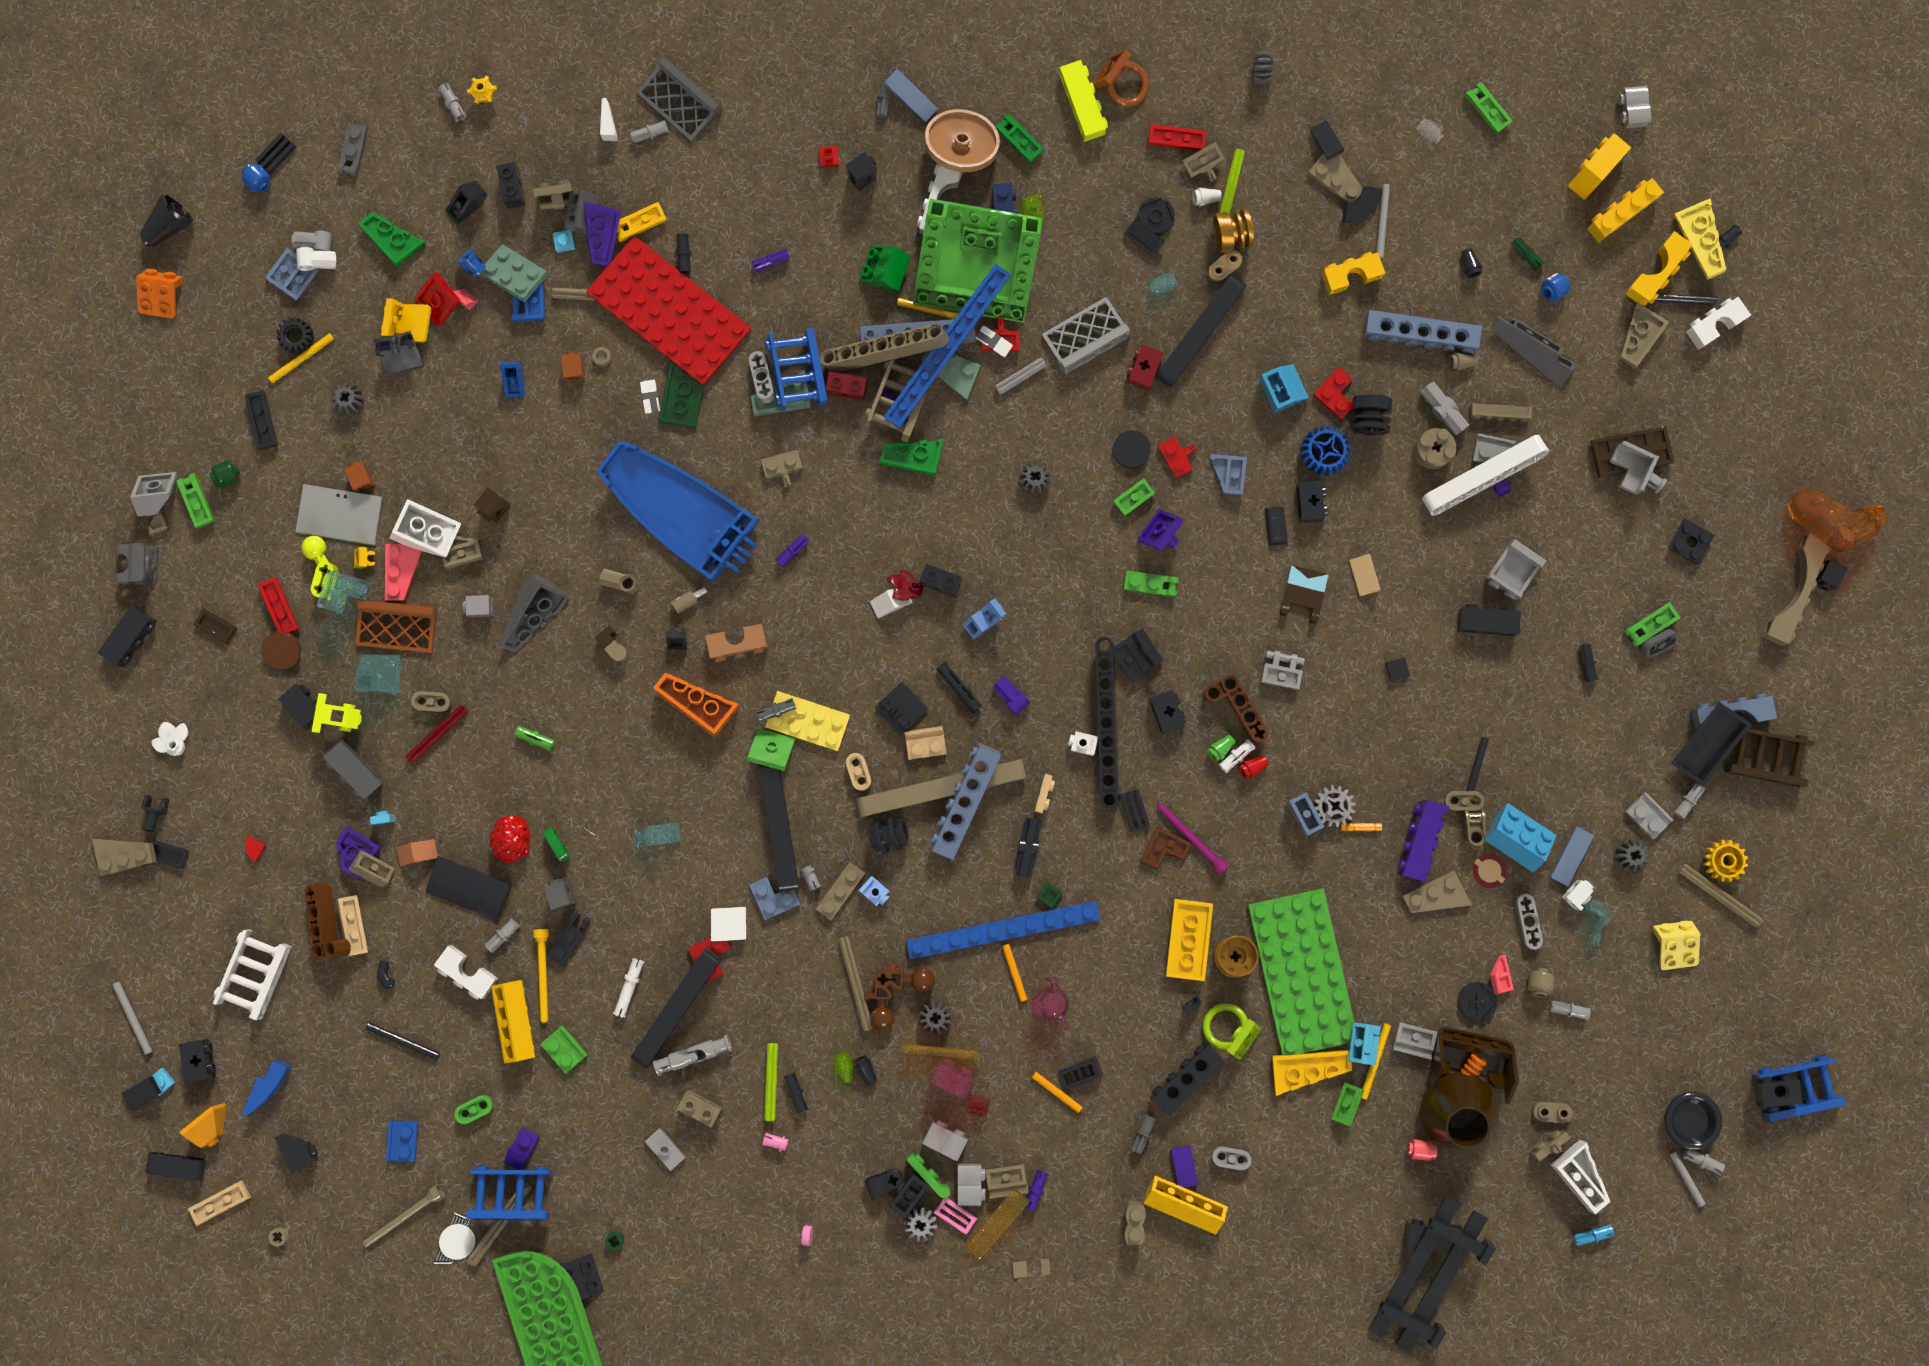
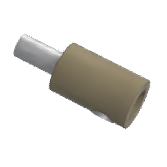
[671,587,707,614]

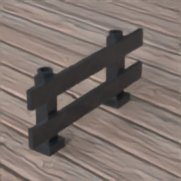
[1368,1195,1496,1352]

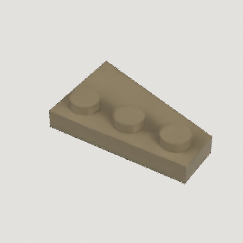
[1308,154,1363,203]
[1620,302,1669,369]
[92,839,157,876]
[1402,870,1472,913]

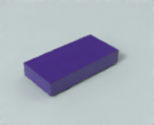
[1171,1145,1198,1188]

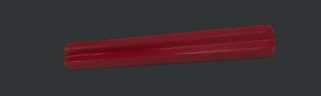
[406,705,468,763]

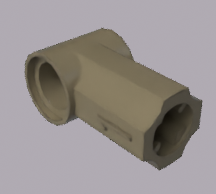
[599,569,640,594]

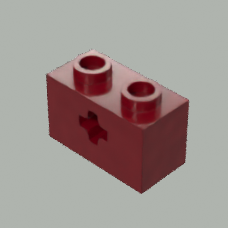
[1126,345,1164,391]
[826,372,867,401]

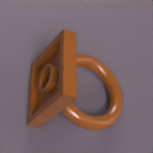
[1092,49,1149,107]

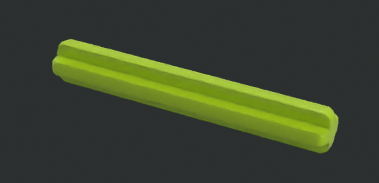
[1220,149,1245,215]
[764,1043,778,1121]

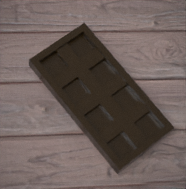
[1590,426,1675,478]

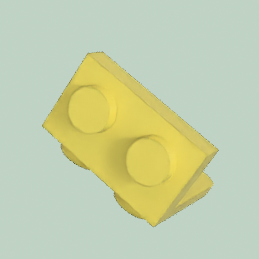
[1653,921,1700,970]

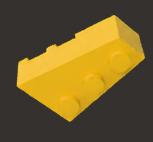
[1568,133,1631,200]

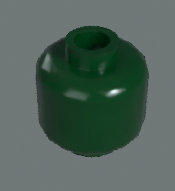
[209,461,240,489]

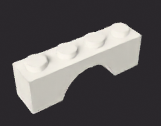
[917,163,963,235]

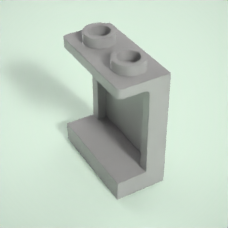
[1485,539,1546,600]

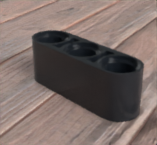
[145,1152,206,1180]

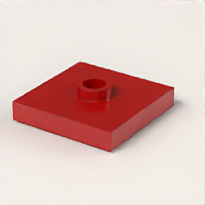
[414,272,461,327]

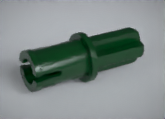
[1511,237,1545,271]

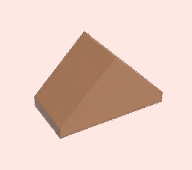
[396,839,438,866]

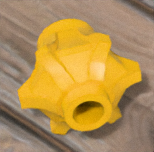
[467,76,497,104]

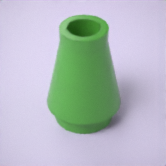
[1207,735,1236,762]

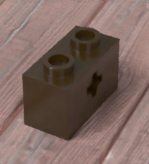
[474,488,511,523]

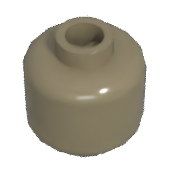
[1527,968,1555,998]

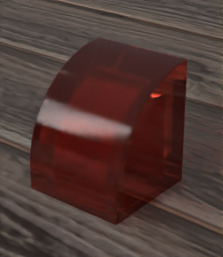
[966,1093,990,1117]

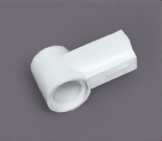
[296,247,336,271]

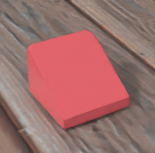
[454,289,478,310]

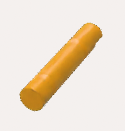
[1341,823,1382,831]

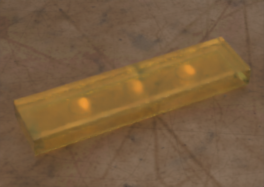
[902,1043,980,1060]
[965,1188,1030,1260]

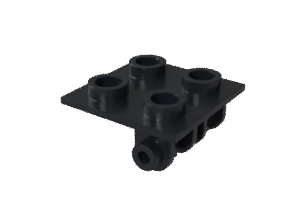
[374,331,424,375]
[875,682,928,735]
[559,1253,604,1300]

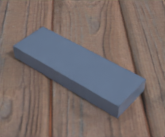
[884,69,938,123]
[1549,826,1594,887]

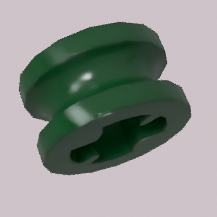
[605,1231,624,1251]

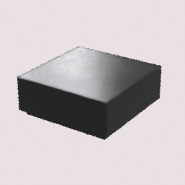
[1385,657,1410,681]

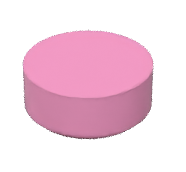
[801,1225,813,1246]

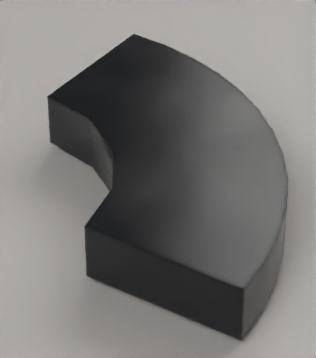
[1342,186,1383,223]

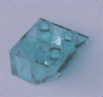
[355,655,401,694]

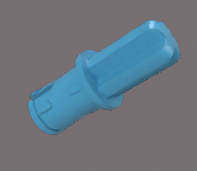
[1574,1224,1615,1246]

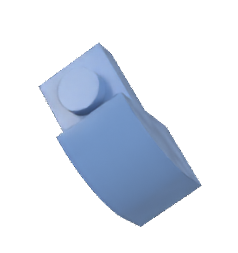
[962,599,1006,640]

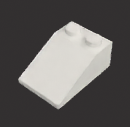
[389,499,461,558]

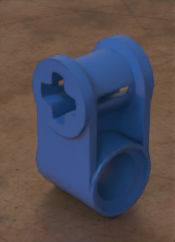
[457,248,486,277]

